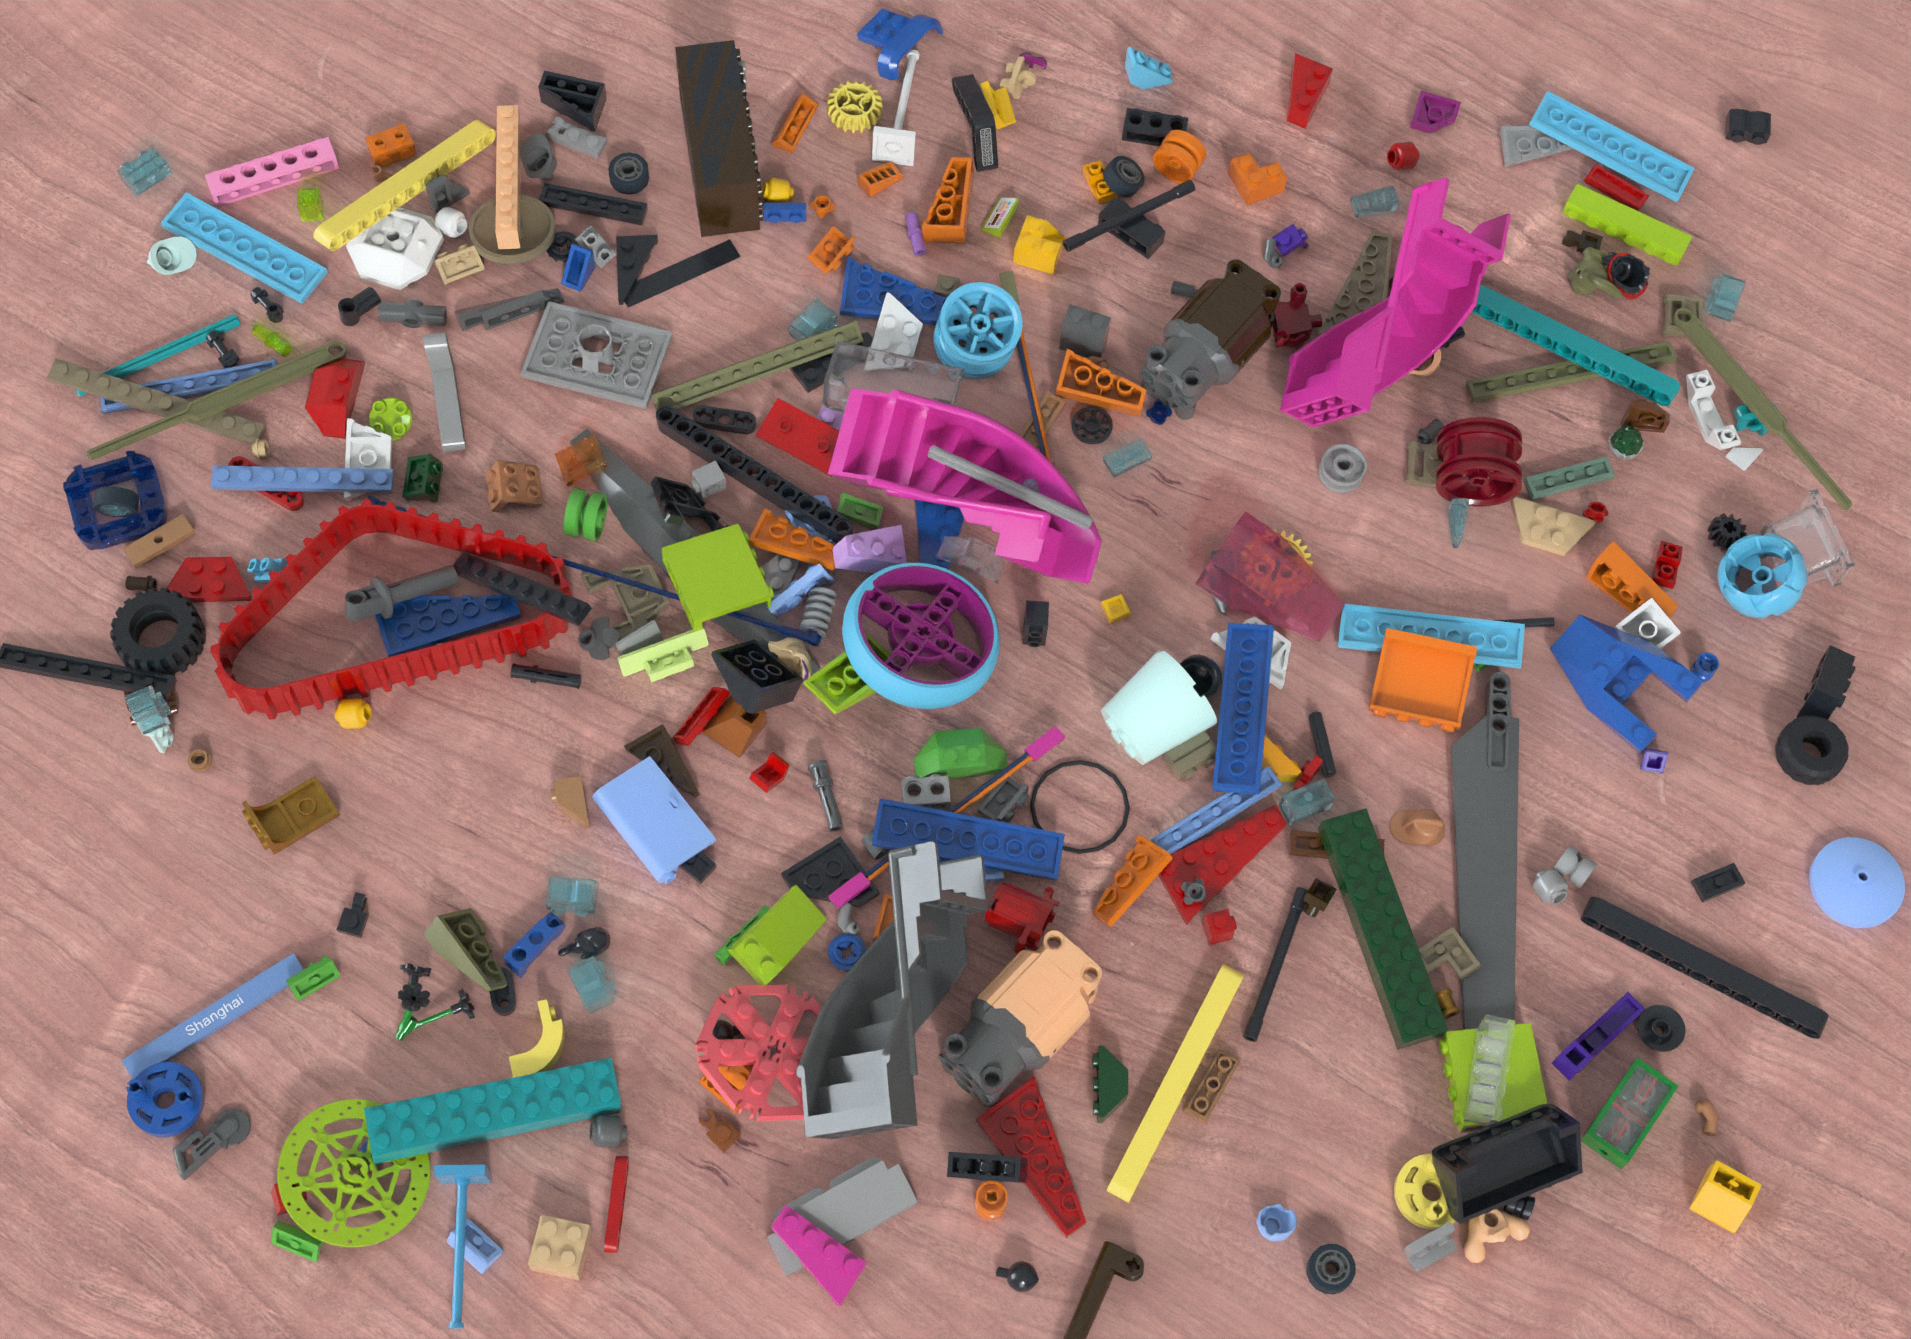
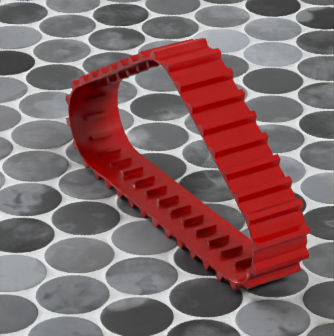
[210,499,573,719]

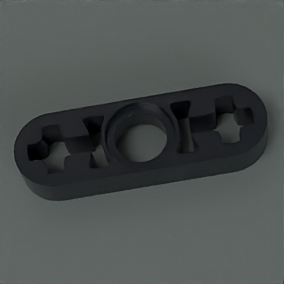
[693,405,756,434]

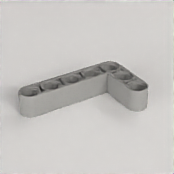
[423,332,466,453]

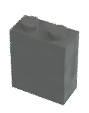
[1059,304,1111,358]

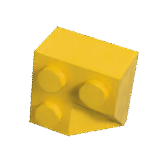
[1013,215,1066,275]

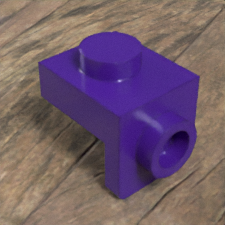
[1272,224,1309,256]

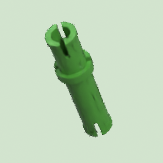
[713,905,770,965]

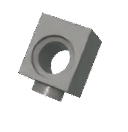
[690,461,727,499]

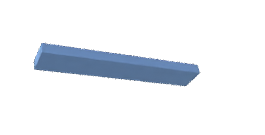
[1151,766,1282,854]

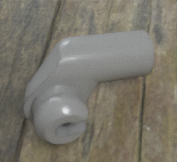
[837,903,860,935]

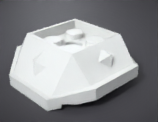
[346,207,444,290]

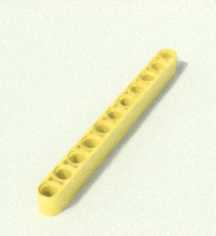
[314,120,496,251]
[1107,964,1245,1203]

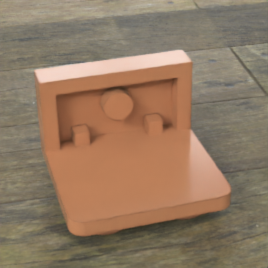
[485,460,543,512]

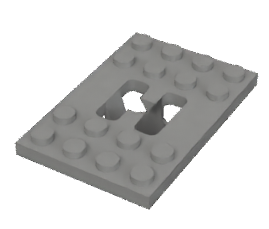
[521,301,673,409]

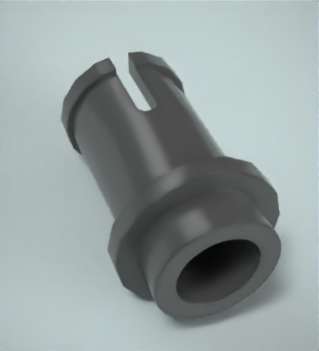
[1417,418,1444,444]

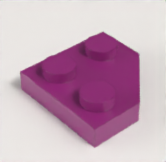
[1410,91,1461,133]

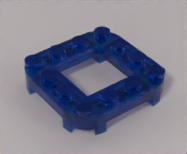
[63,451,168,550]

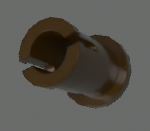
[125,575,157,593]

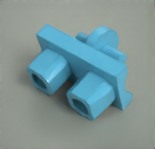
[247,558,288,583]

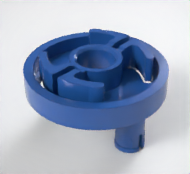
[126,1062,205,1137]

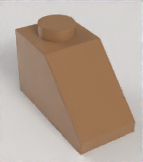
[550,776,590,828]

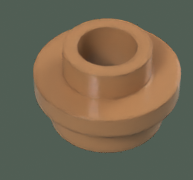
[188,749,212,772]

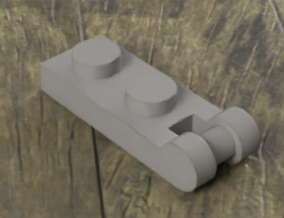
[545,117,608,159]

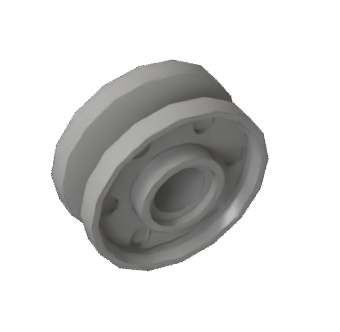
[1318,444,1367,493]

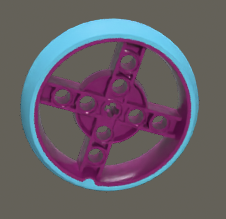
[842,563,1000,709]

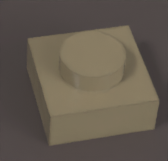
[934,274,960,297]

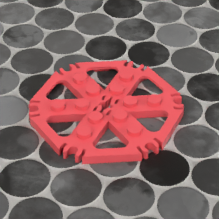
[695,984,822,1121]

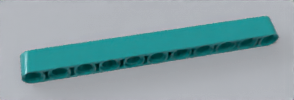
[1471,284,1681,406]

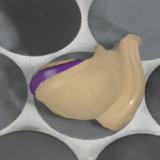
[768,638,812,682]

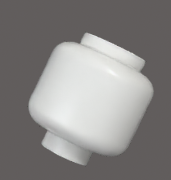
[435,207,467,238]

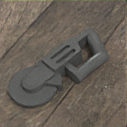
[173,1109,251,1180]

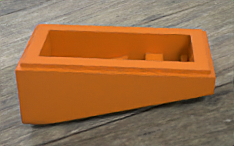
[858,161,904,198]

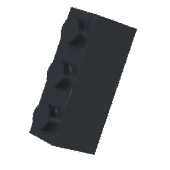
[1098,197,1166,259]

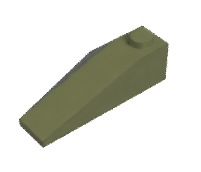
[423,908,507,992]

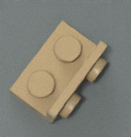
[434,244,485,286]

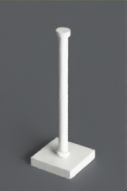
[872,50,920,166]

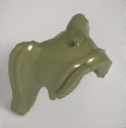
[1568,247,1622,299]

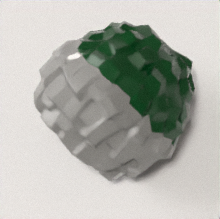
[1608,426,1644,460]

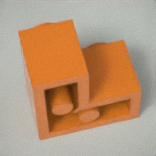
[1228,152,1287,205]

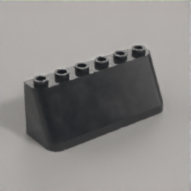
[1432,1104,1583,1224]

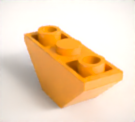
[1262,732,1302,782]

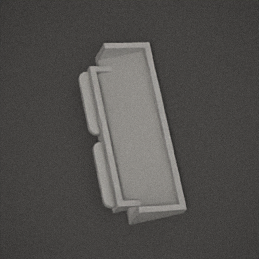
[767,1157,918,1277]

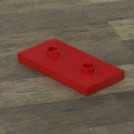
[756,398,839,477]

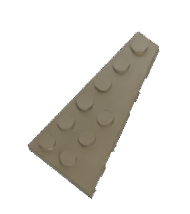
[1318,231,1393,336]

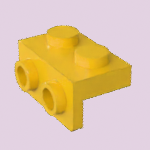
[981,81,1016,130]

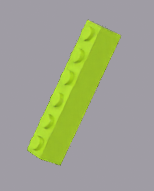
[1562,184,1693,266]

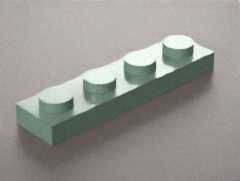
[1524,456,1615,500]

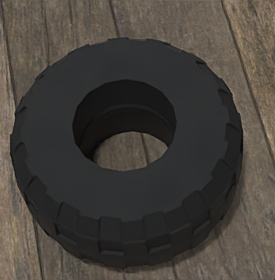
[1775,715,1849,785]

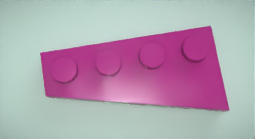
[771,1205,867,1306]

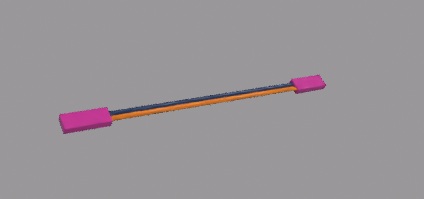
[828,726,1065,909]

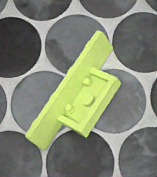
[617,626,709,682]

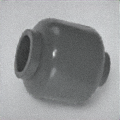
[590,1115,627,1148]

